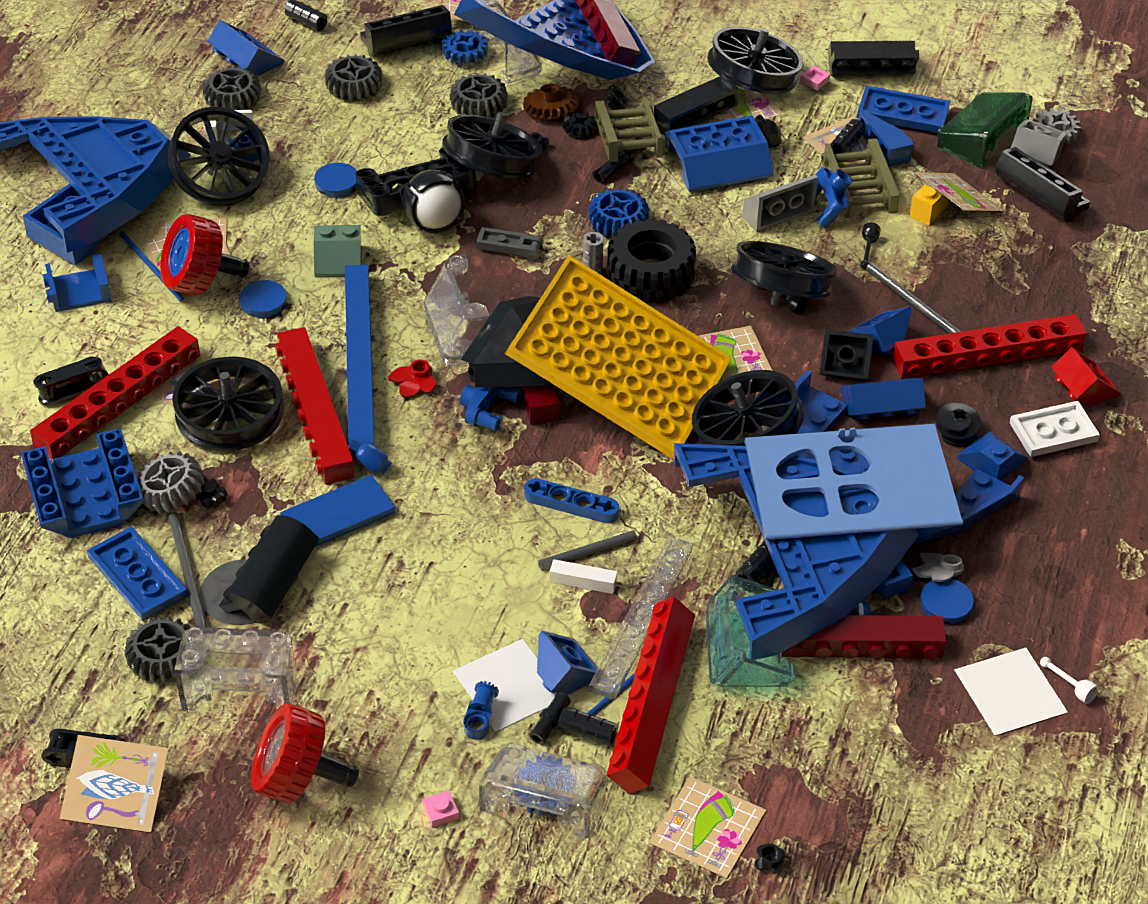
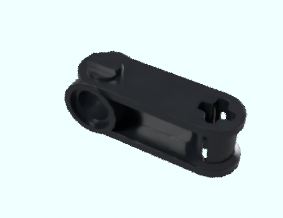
[33,356,109,406]
[41,729,126,768]

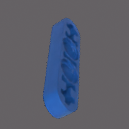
[524,478,619,523]

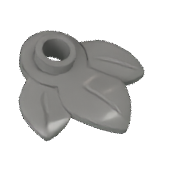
[912,553,964,582]

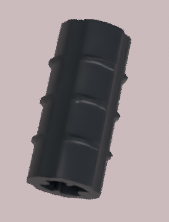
[285,0,328,31]
[830,119,866,154]
[735,540,775,589]
[557,706,618,747]

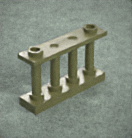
[595,97,665,162]
[821,138,900,218]

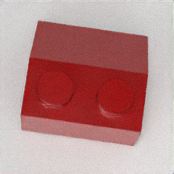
[1051,347,1121,406]

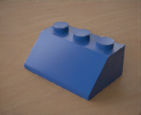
[207,20,284,76]
[840,378,926,420]

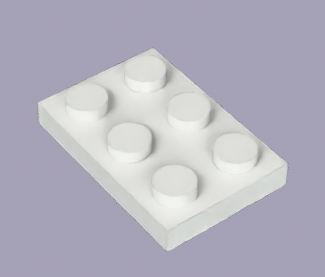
[1009,401,1100,457]

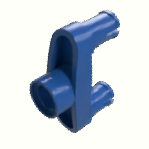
[815,167,852,228]
[460,385,523,432]

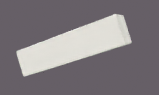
[550,559,617,594]

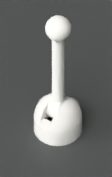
[1040,657,1099,704]

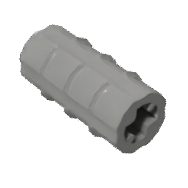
[582,232,604,275]

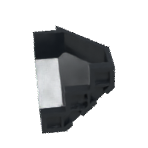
[460,296,552,388]

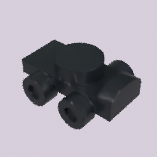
[605,84,629,110]
[195,476,228,508]

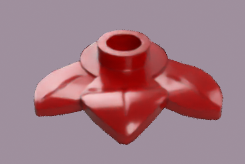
[388,359,436,398]

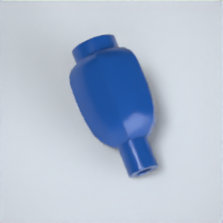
[348,438,392,475]

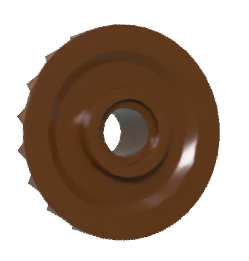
[523,83,579,119]

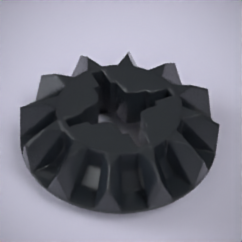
[563,111,597,138]

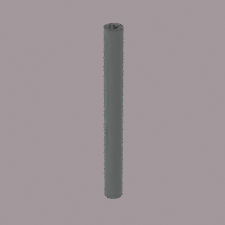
[538,530,637,570]

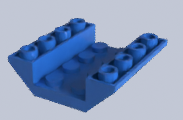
[662,115,773,192]
[21,428,144,538]

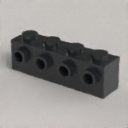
[654,76,739,132]

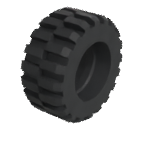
[607,219,696,303]

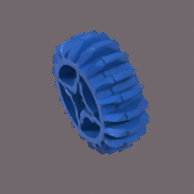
[589,188,649,237]

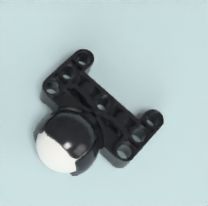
[355,147,477,233]

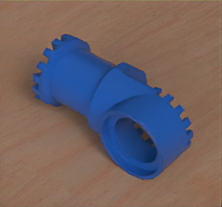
[463,681,499,740]

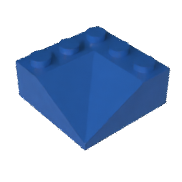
[23,183,104,265]

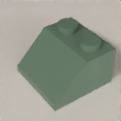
[314,225,362,277]

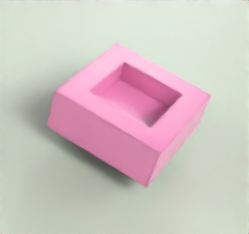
[800,66,830,91]
[422,791,459,828]

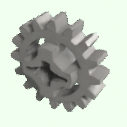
[1033,108,1080,144]

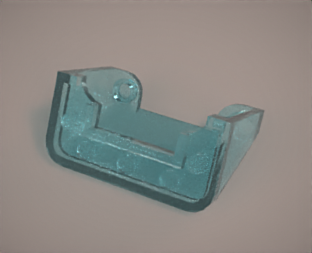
[706,574,795,687]

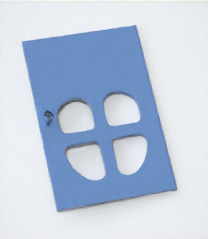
[745,424,963,540]

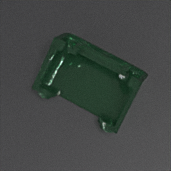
[937,92,1033,168]

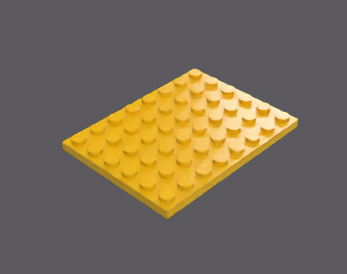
[505,255,732,460]

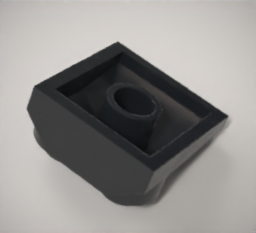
[819,329,873,381]

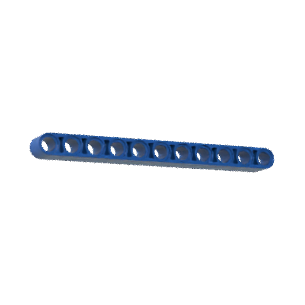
[345,264,375,456]

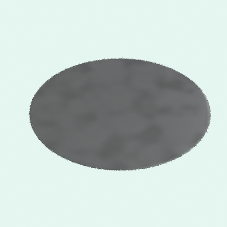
[199,559,254,625]

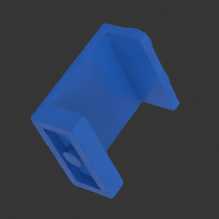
[42,254,112,312]

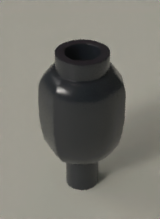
[755,115,782,147]

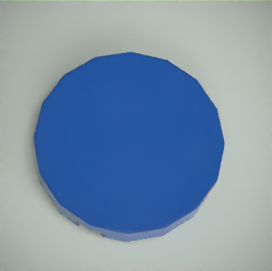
[314,163,357,197]
[240,280,287,318]
[920,579,974,624]

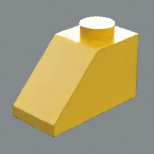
[910,185,952,226]

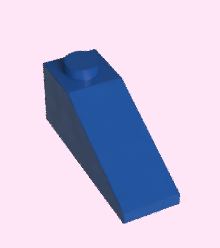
[858,110,914,167]

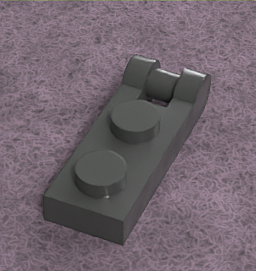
[476,227,544,261]

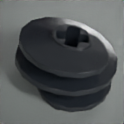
[936,402,981,446]

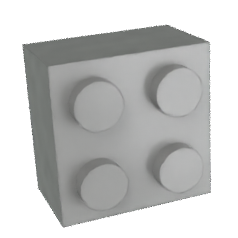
[1011,119,1068,167]

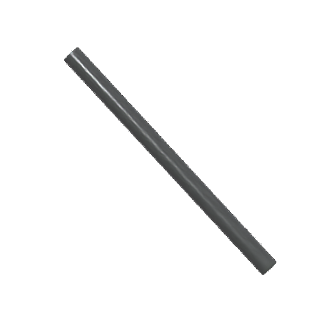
[866,263,962,334]
[168,512,208,635]

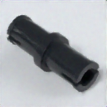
[529,692,571,745]

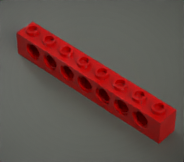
[893,314,1087,379]
[30,326,200,460]

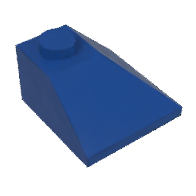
[849,306,912,355]
[957,431,1028,481]
[537,631,603,695]

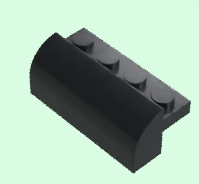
[360,5,452,56]
[828,41,919,75]
[996,147,1091,222]
[219,515,320,622]

